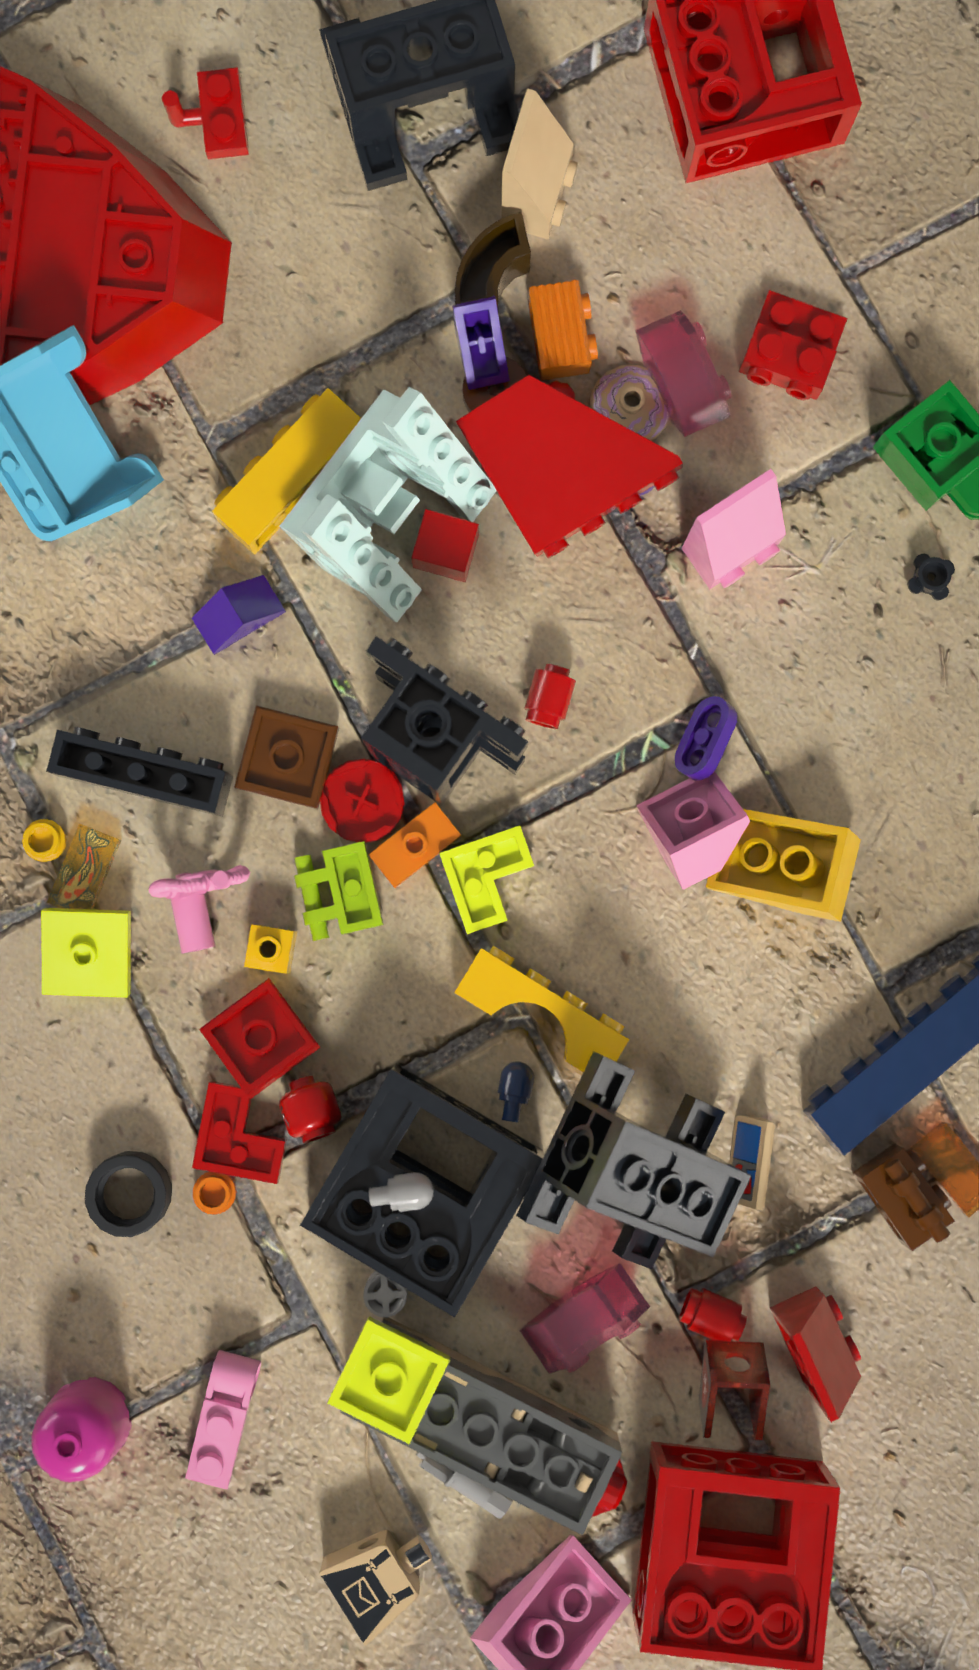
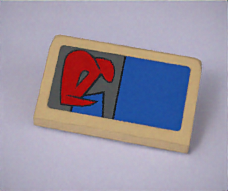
[729,1115,775,1210]

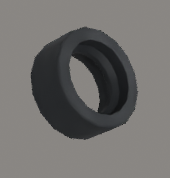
[85,1151,172,1237]

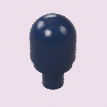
[497,1061,534,1123]

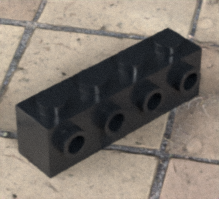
[46,727,233,817]

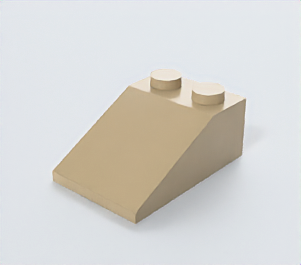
[501,88,578,240]

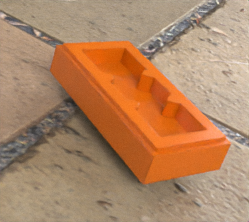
[368,802,462,888]

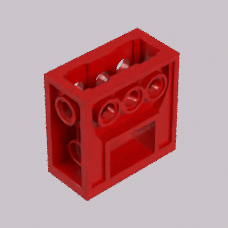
[644,0,862,184]
[633,1441,840,1670]

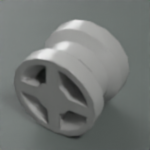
[363,1271,408,1318]

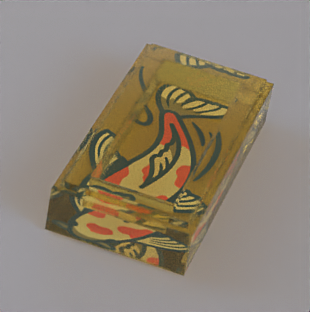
[46,824,122,909]

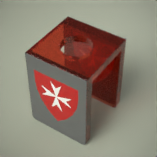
[699,1340,771,1440]

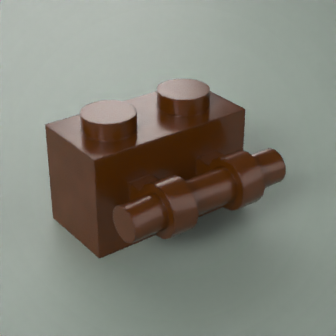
[852,1144,955,1251]

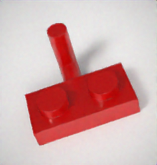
[162,67,249,159]

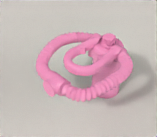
[148,865,250,954]

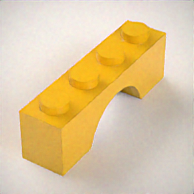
[454,945,630,1072]

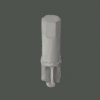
[416,1452,513,1519]

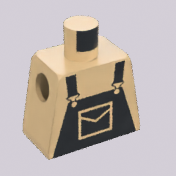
[319,1530,432,1646]

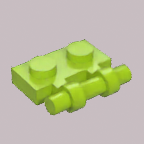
[294,841,384,941]

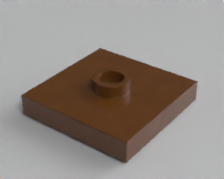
[234,705,340,810]

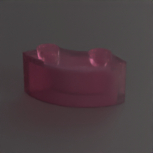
[635,310,731,437]
[519,1263,650,1374]

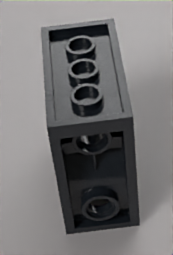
[300,1063,544,1318]

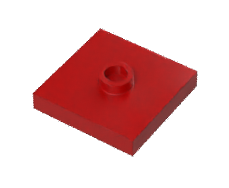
[199,978,320,1100]

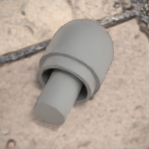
[369,1173,434,1212]

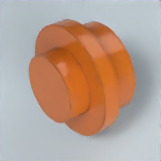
[193,1172,237,1215]

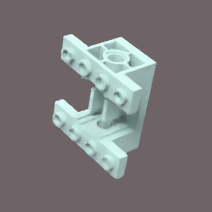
[279,387,497,623]

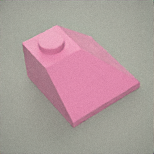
[636,771,750,890]

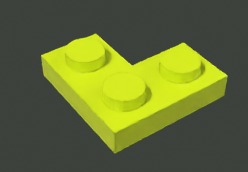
[439,826,534,934]

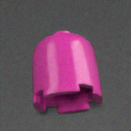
[31,1377,132,1482]

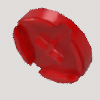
[320,758,405,843]

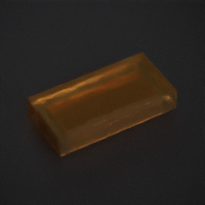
[911,1121,979,1218]

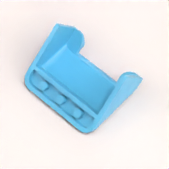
[0,325,164,541]

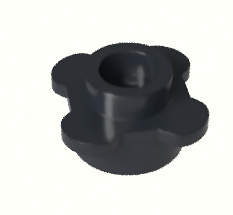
[907,553,955,601]

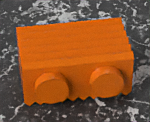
[528,280,598,381]

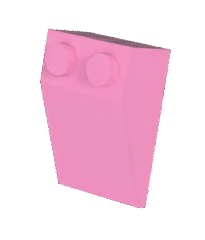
[682,469,786,590]
[470,1535,631,1670]

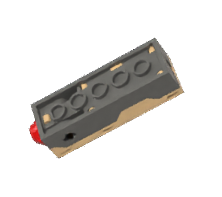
[340,1317,627,1535]

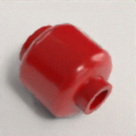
[279,1075,342,1143]

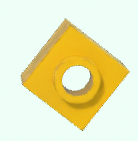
[244,924,297,974]

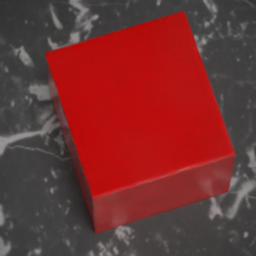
[411,509,479,583]

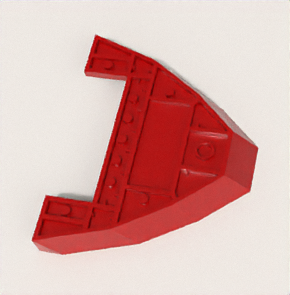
[0,66,232,406]

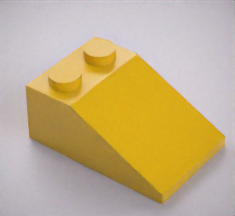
[706,809,861,922]

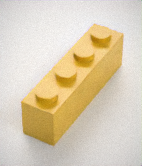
[212,388,361,555]

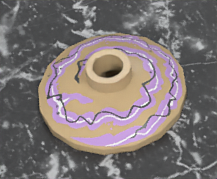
[589,365,672,441]

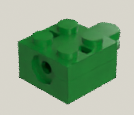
[872,380,979,520]

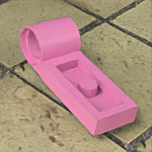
[185,1350,261,1490]

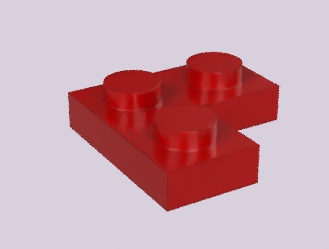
[192,1081,287,1184]

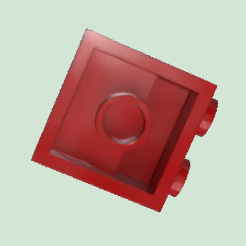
[739,290,848,400]

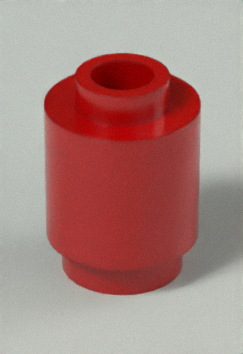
[524,664,576,729]
[679,1288,747,1346]

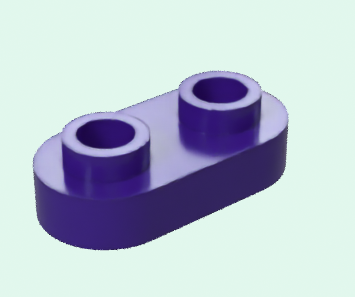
[674,696,737,781]

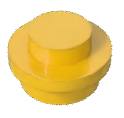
[22,819,66,862]

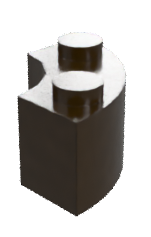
[455,212,531,310]

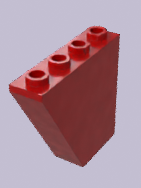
[456,375,683,559]

